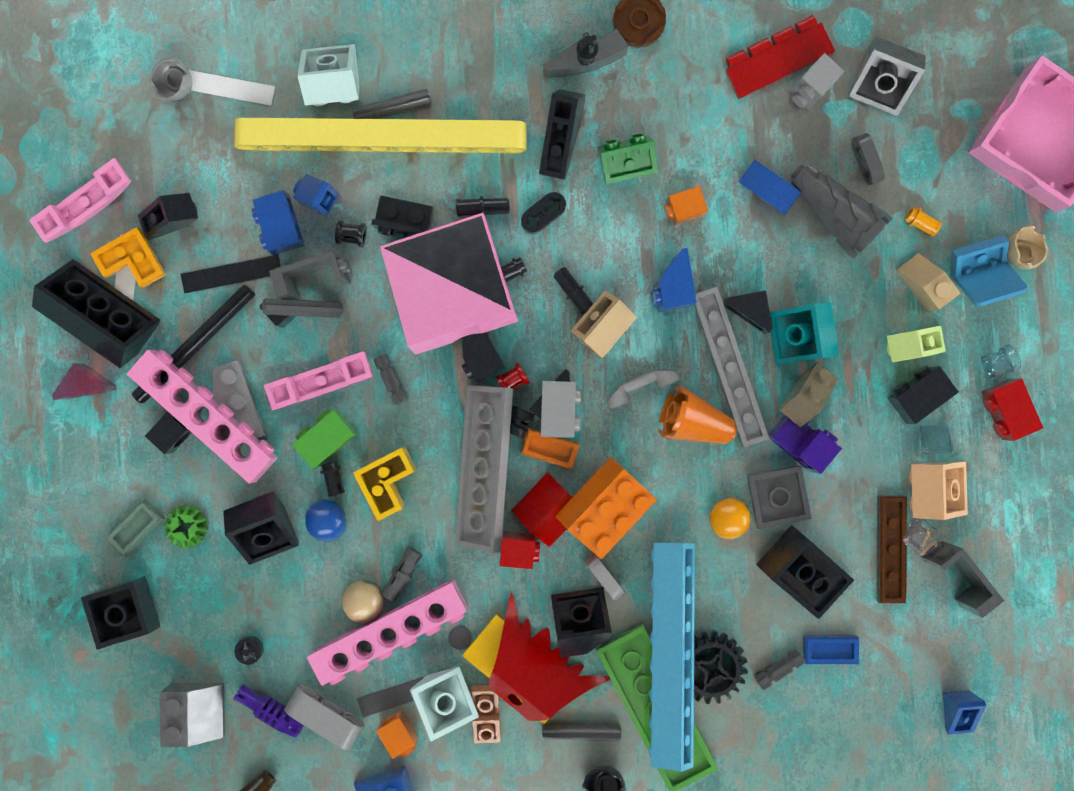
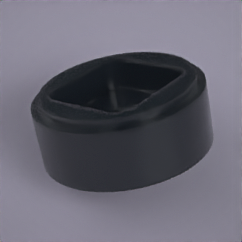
[234,636,264,665]

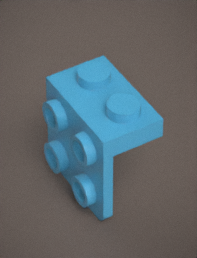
[950,235,1027,307]

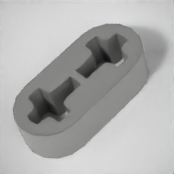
[584,553,626,601]

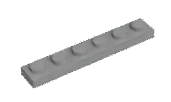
[694,286,769,448]

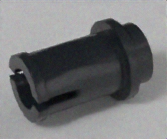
[501,257,527,283]
[320,461,345,497]

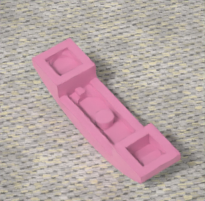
[29,158,131,243]
[264,351,374,411]

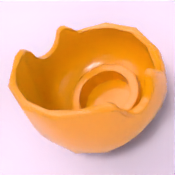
[709,497,751,539]

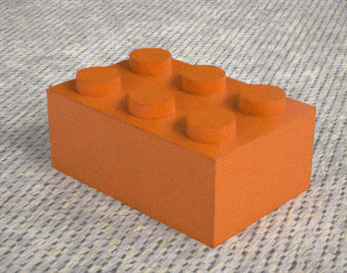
[556,457,657,559]

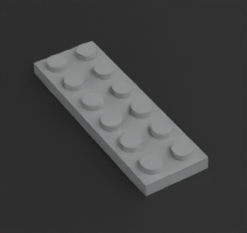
[455,385,513,553]

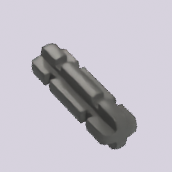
[374,354,408,405]
[755,650,805,690]

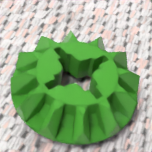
[163,505,208,548]

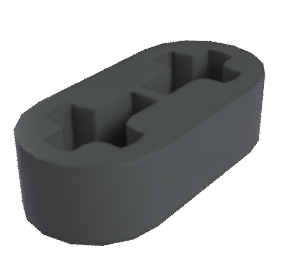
[852,133,885,185]

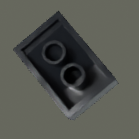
[756,525,854,619]

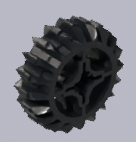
[694,630,748,704]

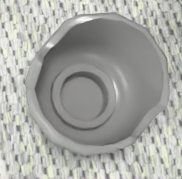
[150,58,192,101]

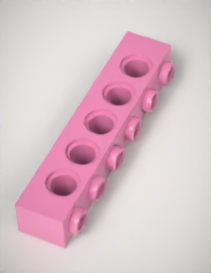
[127,349,278,484]
[307,578,468,686]

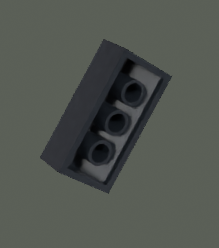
[32,259,160,369]

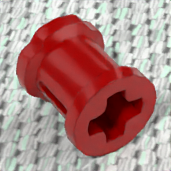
[495,363,530,390]

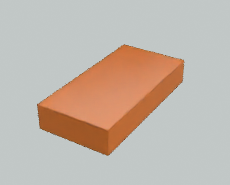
[521,428,580,470]

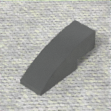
[543,28,629,77]

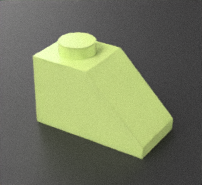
[886,326,946,362]

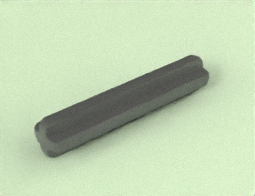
[352,89,431,119]
[262,298,343,318]
[542,724,621,741]

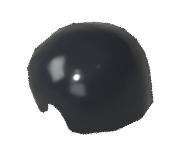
[582,766,626,791]

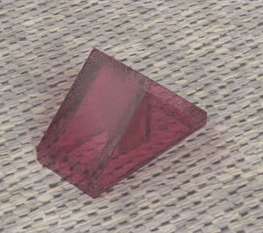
[52,363,117,400]

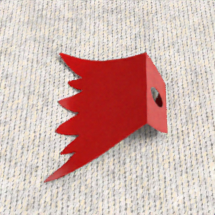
[489,593,610,721]

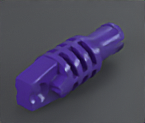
[233,684,304,738]

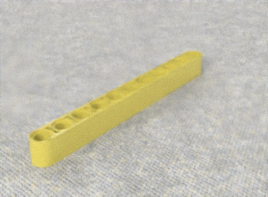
[234,118,527,153]

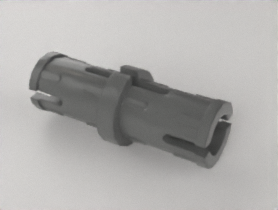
[381,547,423,602]

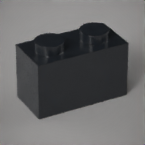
[887,365,959,425]

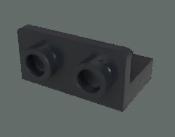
[371,195,433,238]

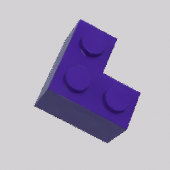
[768,415,843,474]

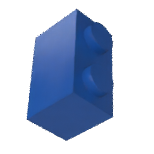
[251,190,305,255]

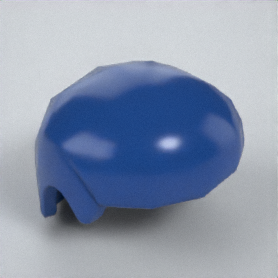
[305,499,346,542]

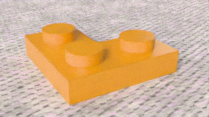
[90,227,167,288]

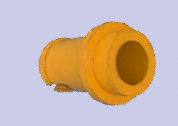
[904,206,942,237]

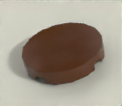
[613,0,666,48]

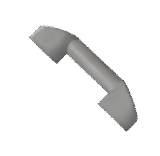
[607,370,679,409]

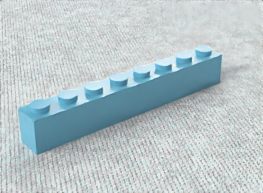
[649,543,695,772]

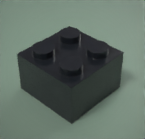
[81,576,161,650]

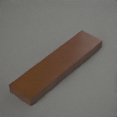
[877,495,907,603]

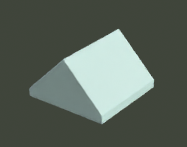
[410,666,479,742]

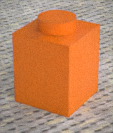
[664,186,708,226]
[376,709,419,759]

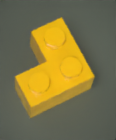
[353,446,418,521]

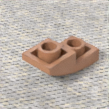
[471,685,501,744]

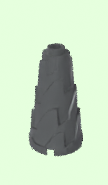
[791,164,893,259]

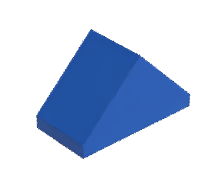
[943,690,986,735]

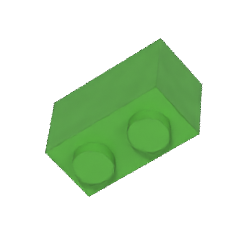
[292,409,359,470]

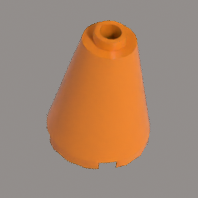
[658,386,737,444]

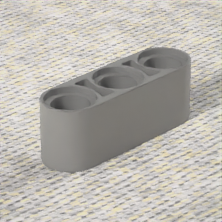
[284,684,364,750]

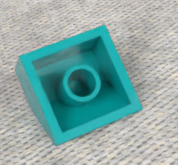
[770,302,839,365]

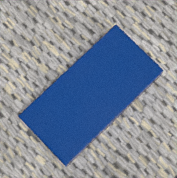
[803,635,859,664]

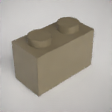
[780,361,838,427]

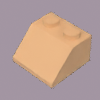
[909,461,968,520]

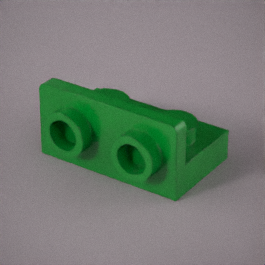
[597,133,659,184]

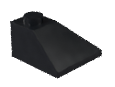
[551,587,612,658]

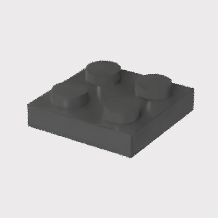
[747,466,812,529]

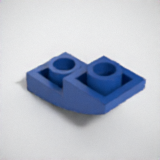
[738,159,801,215]

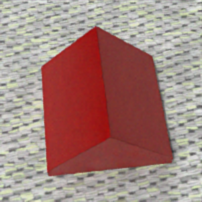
[511,472,573,547]

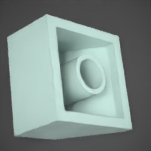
[297,44,360,106]

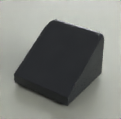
[260,304,297,328]

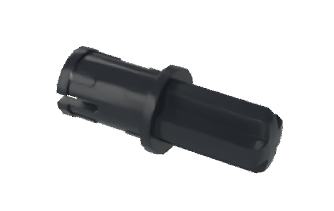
[576,32,599,66]
[456,196,510,217]
[553,267,593,317]

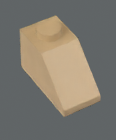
[896,253,961,312]

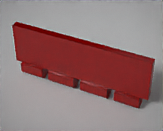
[725,15,835,99]

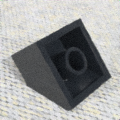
[223,491,299,565]

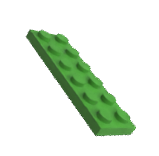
[595,624,718,791]

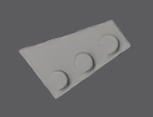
[213,360,267,439]

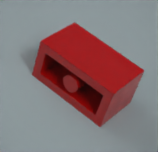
[981,378,1043,441]
[499,532,540,569]

